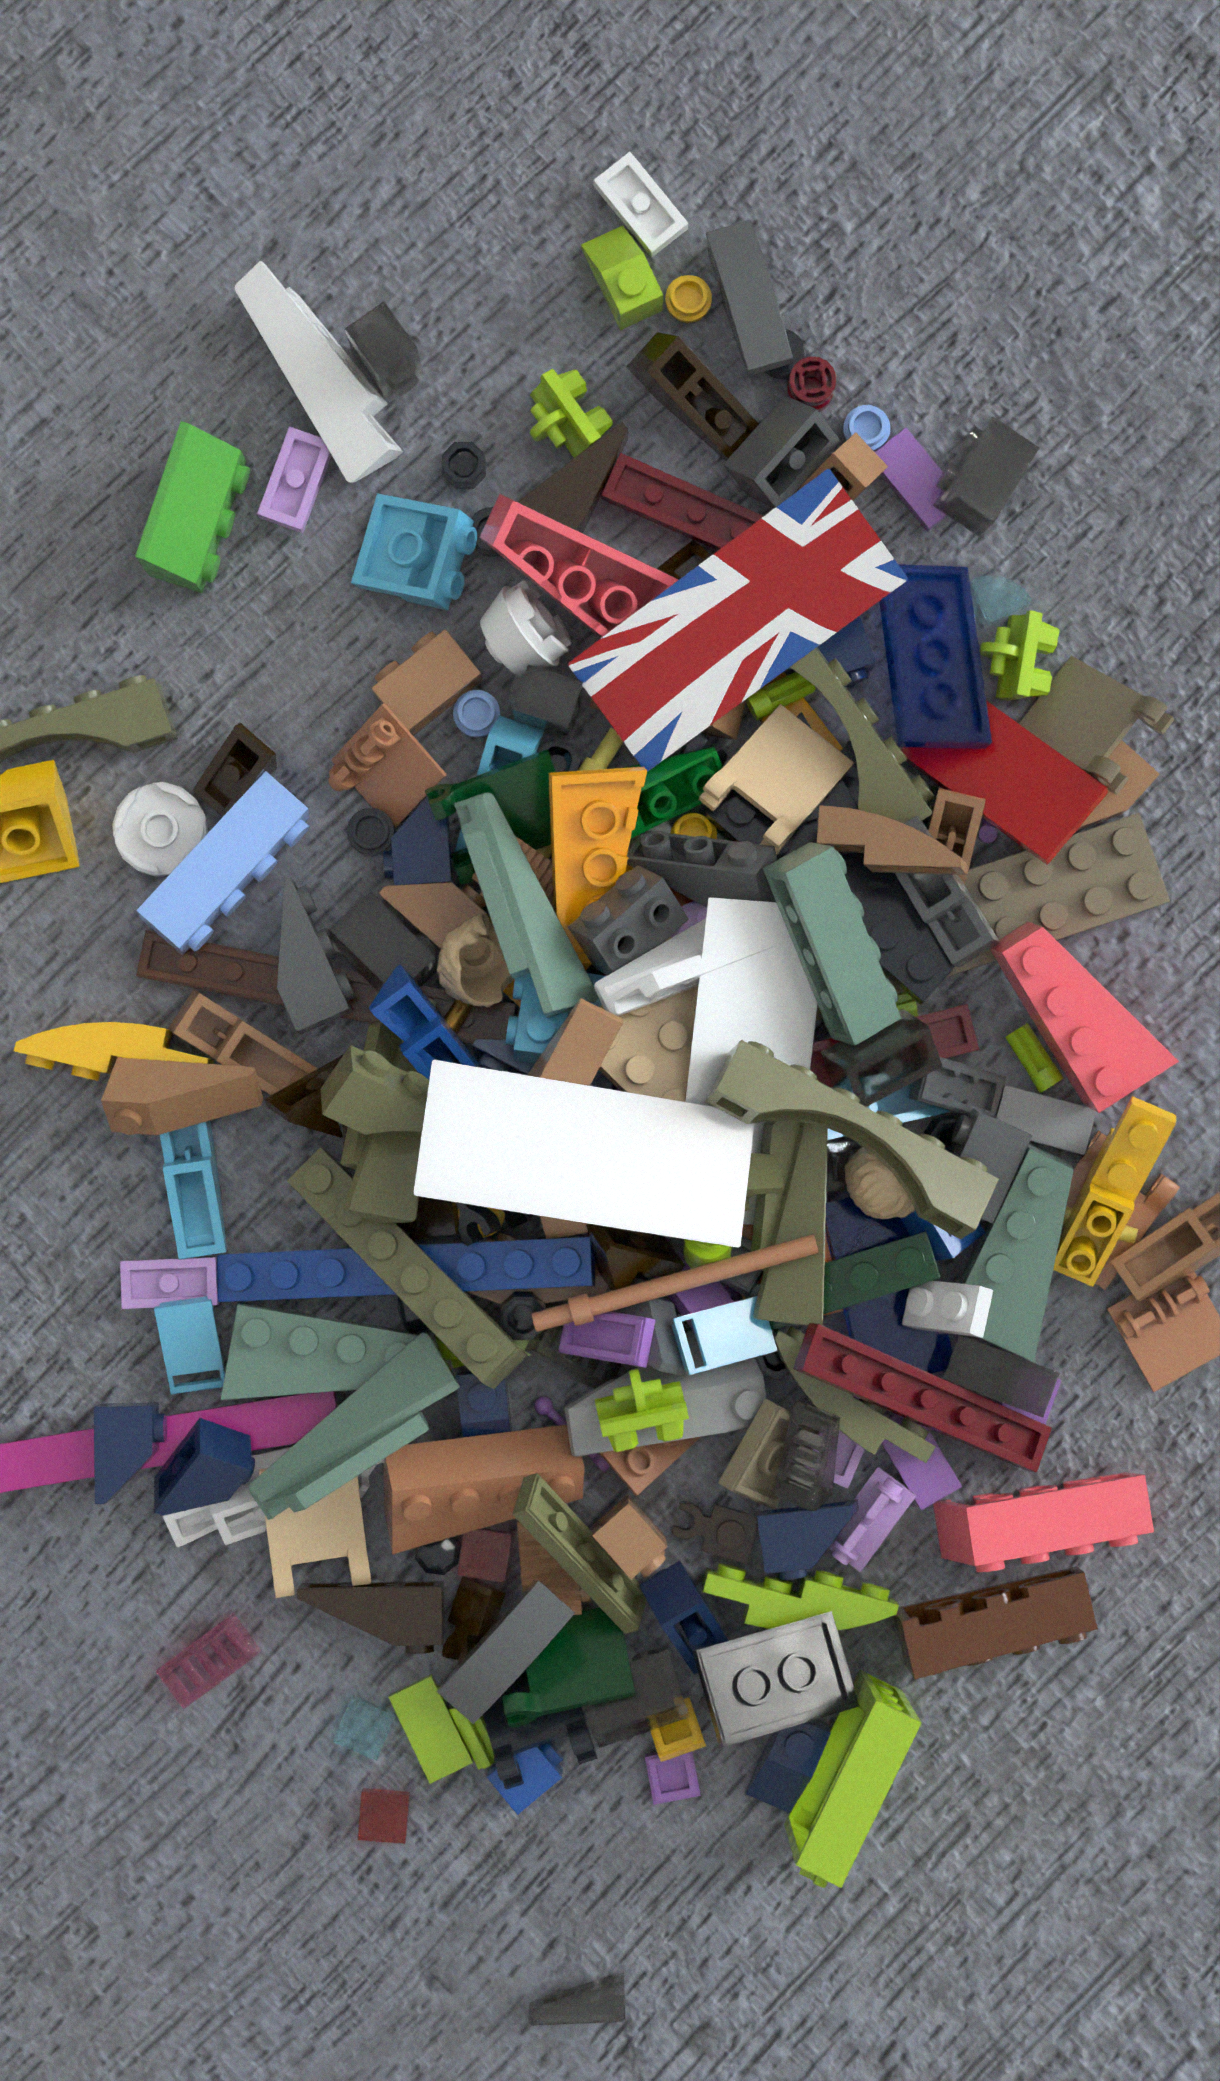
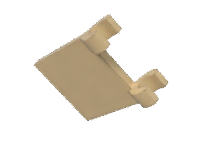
[699,704,854,855]
[259,1468,371,1598]

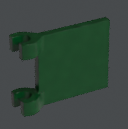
[425,749,556,884]
[502,1607,636,1727]

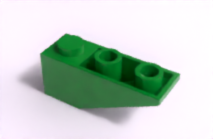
[624,747,723,839]

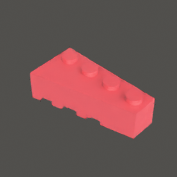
[479,494,678,638]
[990,922,1179,1113]
[933,1472,1154,1572]

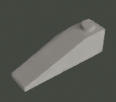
[564,1330,766,1456]

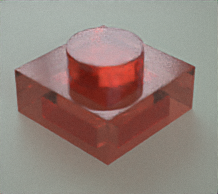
[457,1528,512,1583]
[358,1788,410,1844]

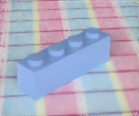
[136,771,310,956]

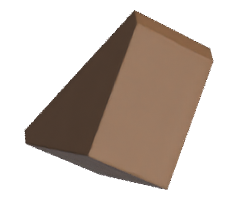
[928,788,986,885]

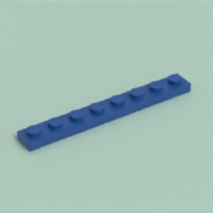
[217,1237,595,1302]

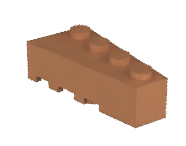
[384,1425,584,1555]

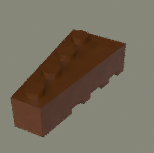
[894,1567,1098,1679]

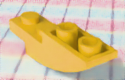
[14,1022,214,1081]
[1053,1096,1176,1287]

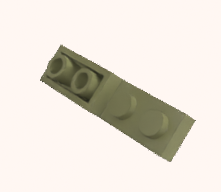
[773,1326,936,1463]

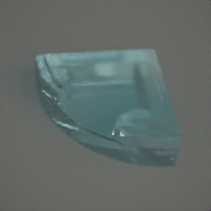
[968,576,1033,625]

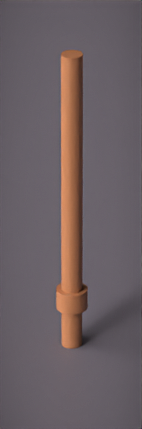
[532,1234,819,1332]

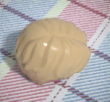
[437,914,513,1007]
[844,1147,915,1219]

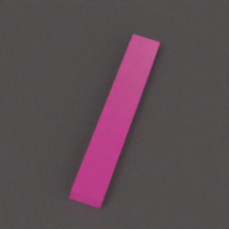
[0,1391,338,1493]

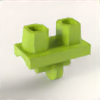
[529,368,613,458]
[979,610,1060,701]
[594,1369,689,1452]

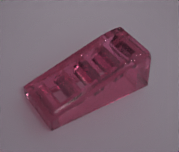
[156,1612,261,1709]

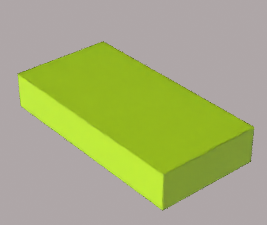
[388,1674,474,1784]

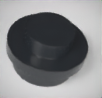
[347,808,395,855]

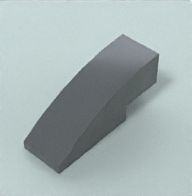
[706,219,793,376]
[895,815,1000,967]
[436,1580,575,1724]

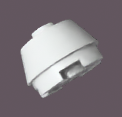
[480,579,571,676]

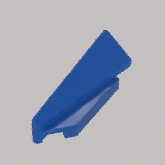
[369,964,482,1080]

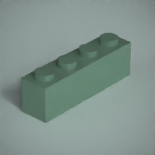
[763,842,902,1046]

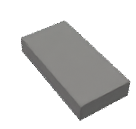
[996,1085,1096,1155]

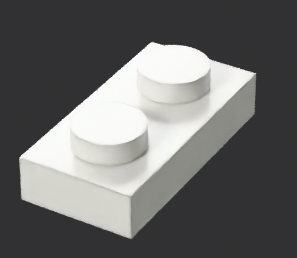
[593,152,688,258]
[902,1280,993,1338]

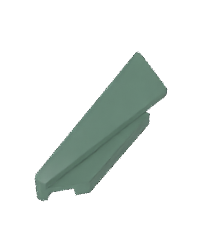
[454,793,598,1018]
[249,1332,460,1520]

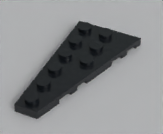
[707,712,955,1005]

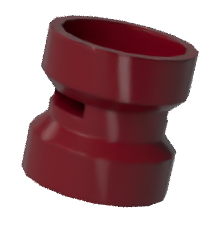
[787,356,836,412]

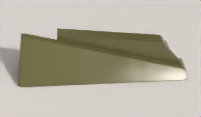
[340,998,436,1223]
[751,1121,828,1326]

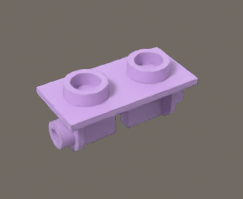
[829,1467,917,1572]

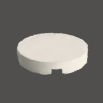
[112,782,208,877]

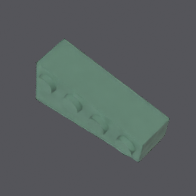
[958,1144,1074,1362]
[221,1303,430,1400]

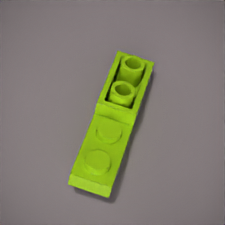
[702,1563,899,1630]

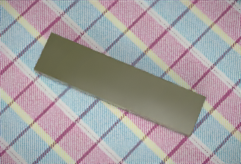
[512,1473,646,1634]

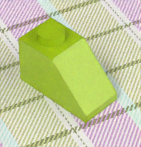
[581,225,663,330]

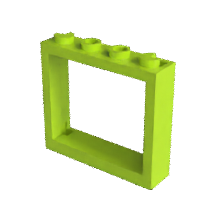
[784,1669,922,1888]

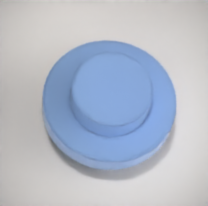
[843,405,890,451]
[453,690,500,738]

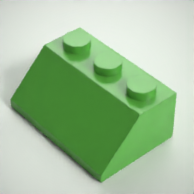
[135,421,250,593]

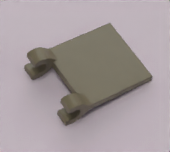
[1019,656,1174,795]

